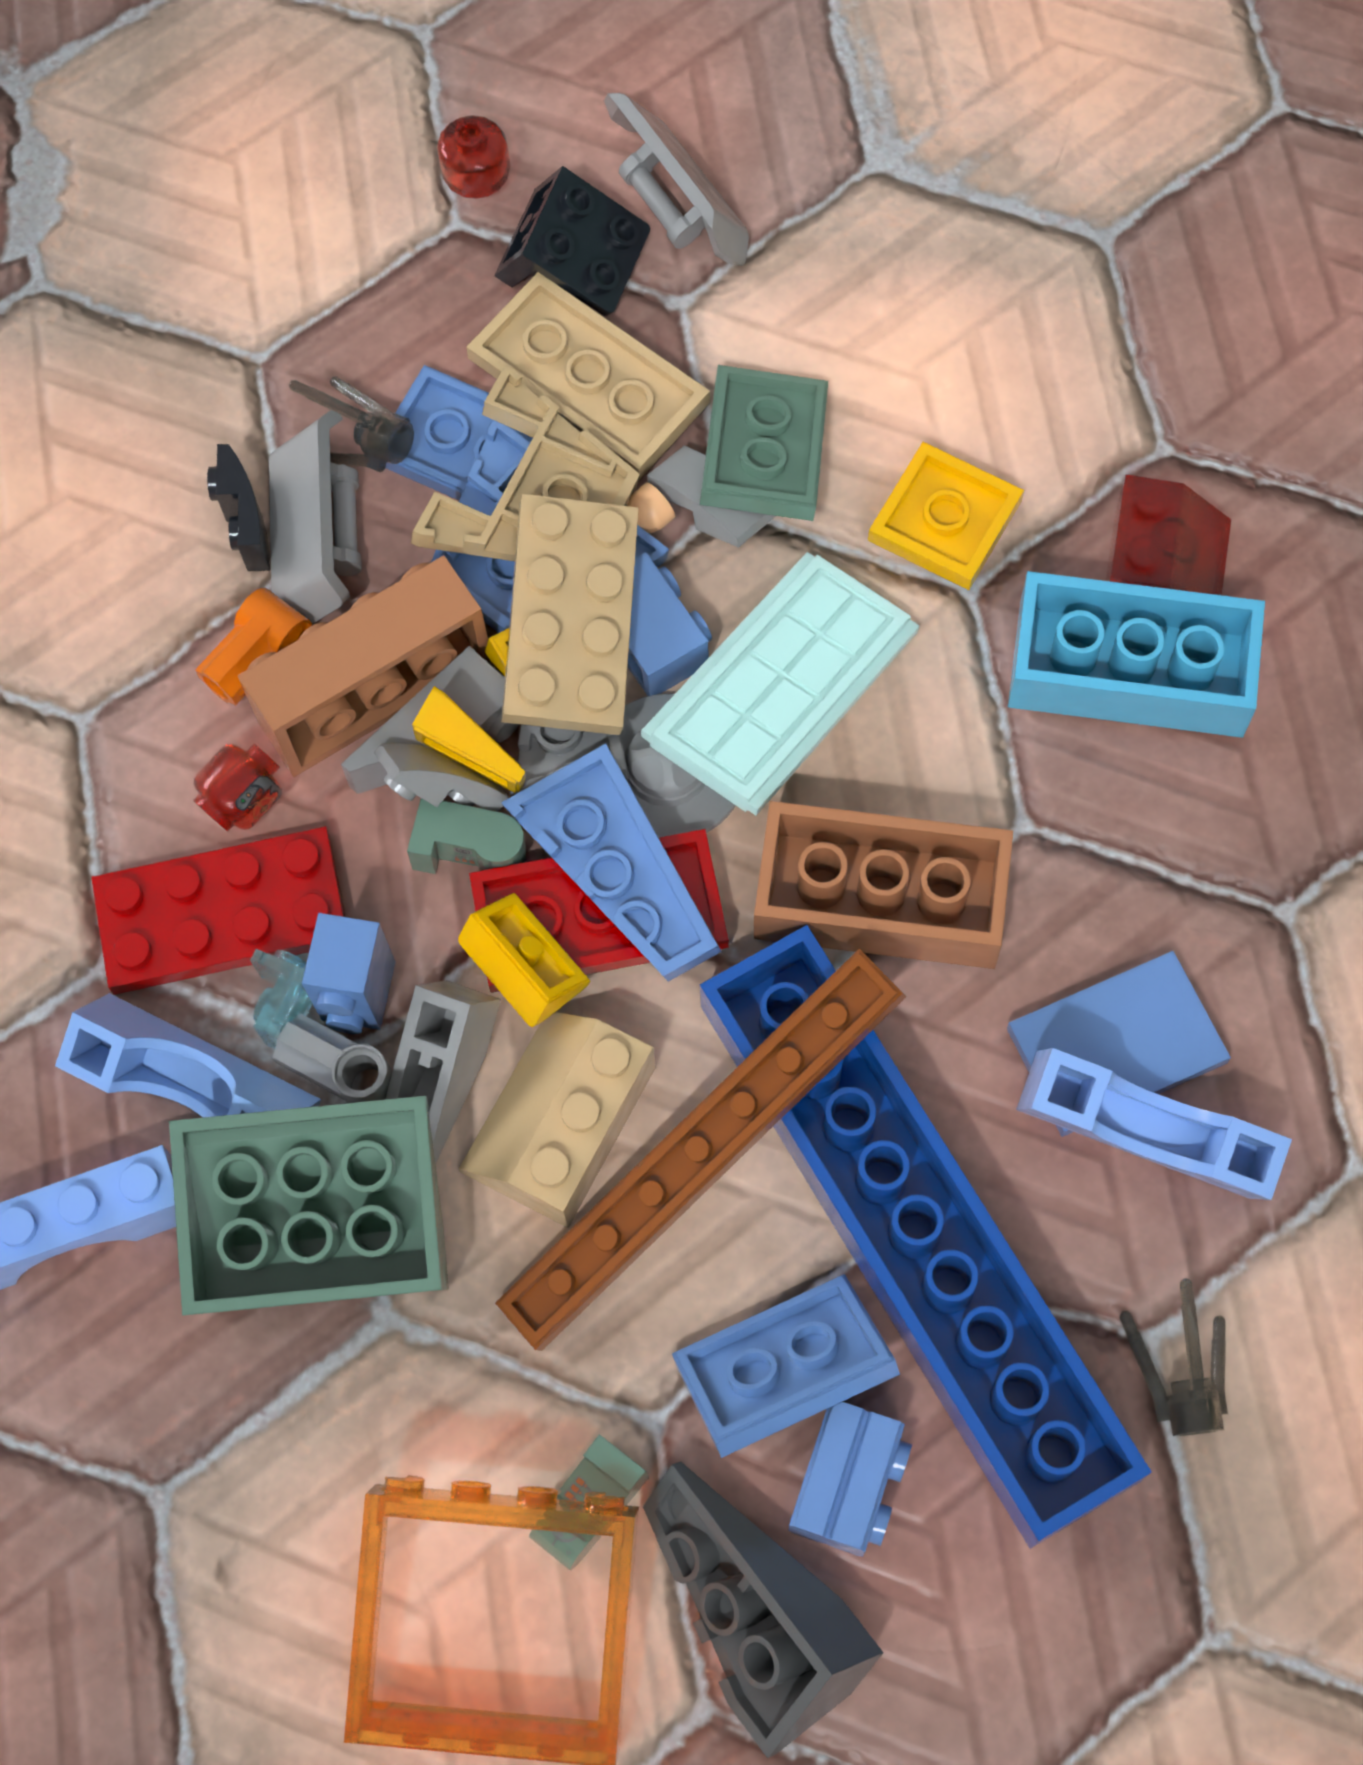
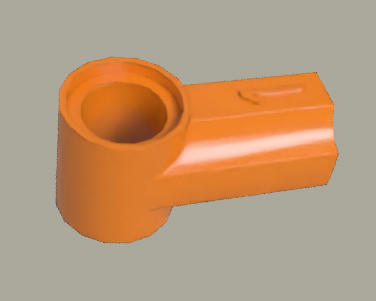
[195,588,312,706]

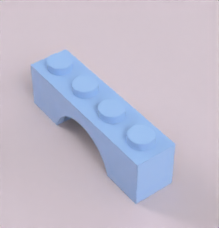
[55,993,321,1118]
[1016,1048,1292,1200]
[0,1145,176,1290]

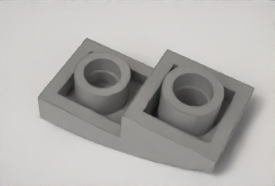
[647,445,776,548]
[374,743,510,812]

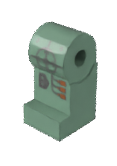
[407,798,526,874]
[529,1434,649,1570]

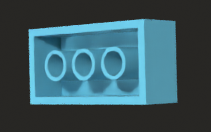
[1008,571,1265,738]

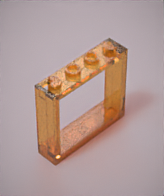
[344,1475,639,1765]

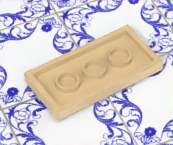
[466,272,710,480]
[501,493,639,735]

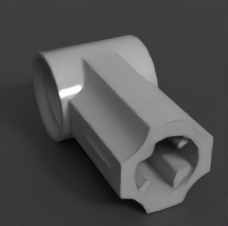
[272,1013,392,1103]

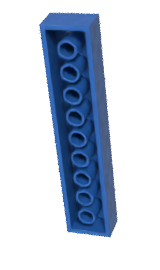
[700,925,1152,1549]

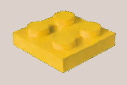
[868,442,1024,590]

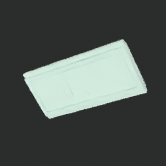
[641,552,920,816]

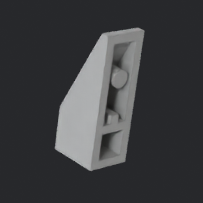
[341,646,519,794]
[385,980,501,1164]

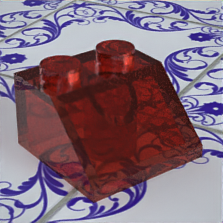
[1105,474,1231,595]

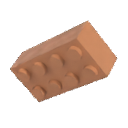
[237,555,490,777]
[754,801,1013,969]

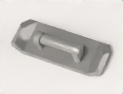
[604,93,749,266]
[268,407,362,624]

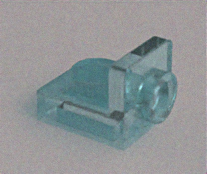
[250,949,312,1049]

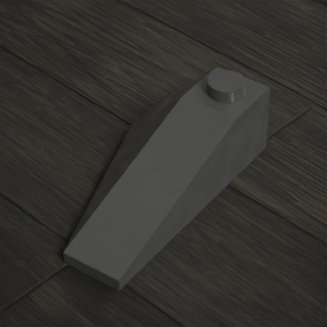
[643,1462,884,1758]

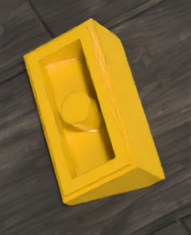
[458,893,591,1027]

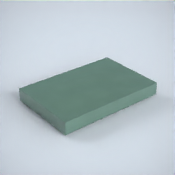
[699,365,828,521]

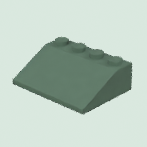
[169,1096,449,1316]

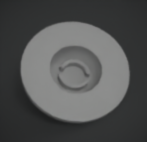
[620,694,736,837]

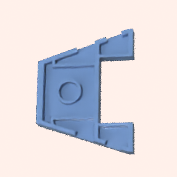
[431,420,669,633]

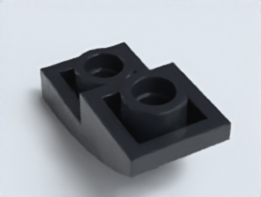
[207,444,270,572]

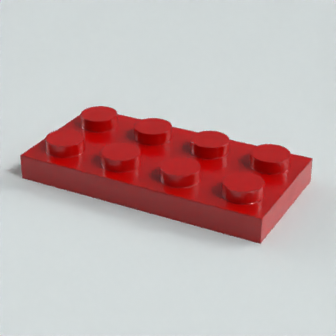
[91,826,345,995]
[469,829,729,993]

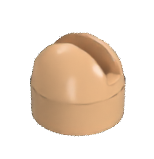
[627,482,675,533]

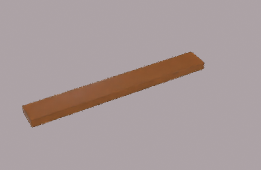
[495,949,906,1351]

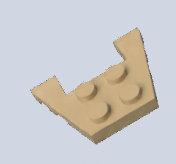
[411,365,640,561]

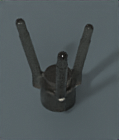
[289,376,414,473]
[1119,1278,1228,1437]

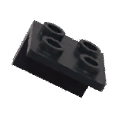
[494,166,650,316]

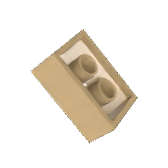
[459,1012,656,1228]

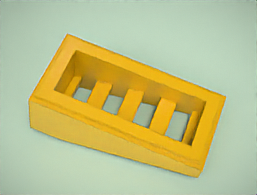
[412,686,525,793]

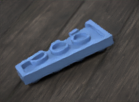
[501,743,722,982]

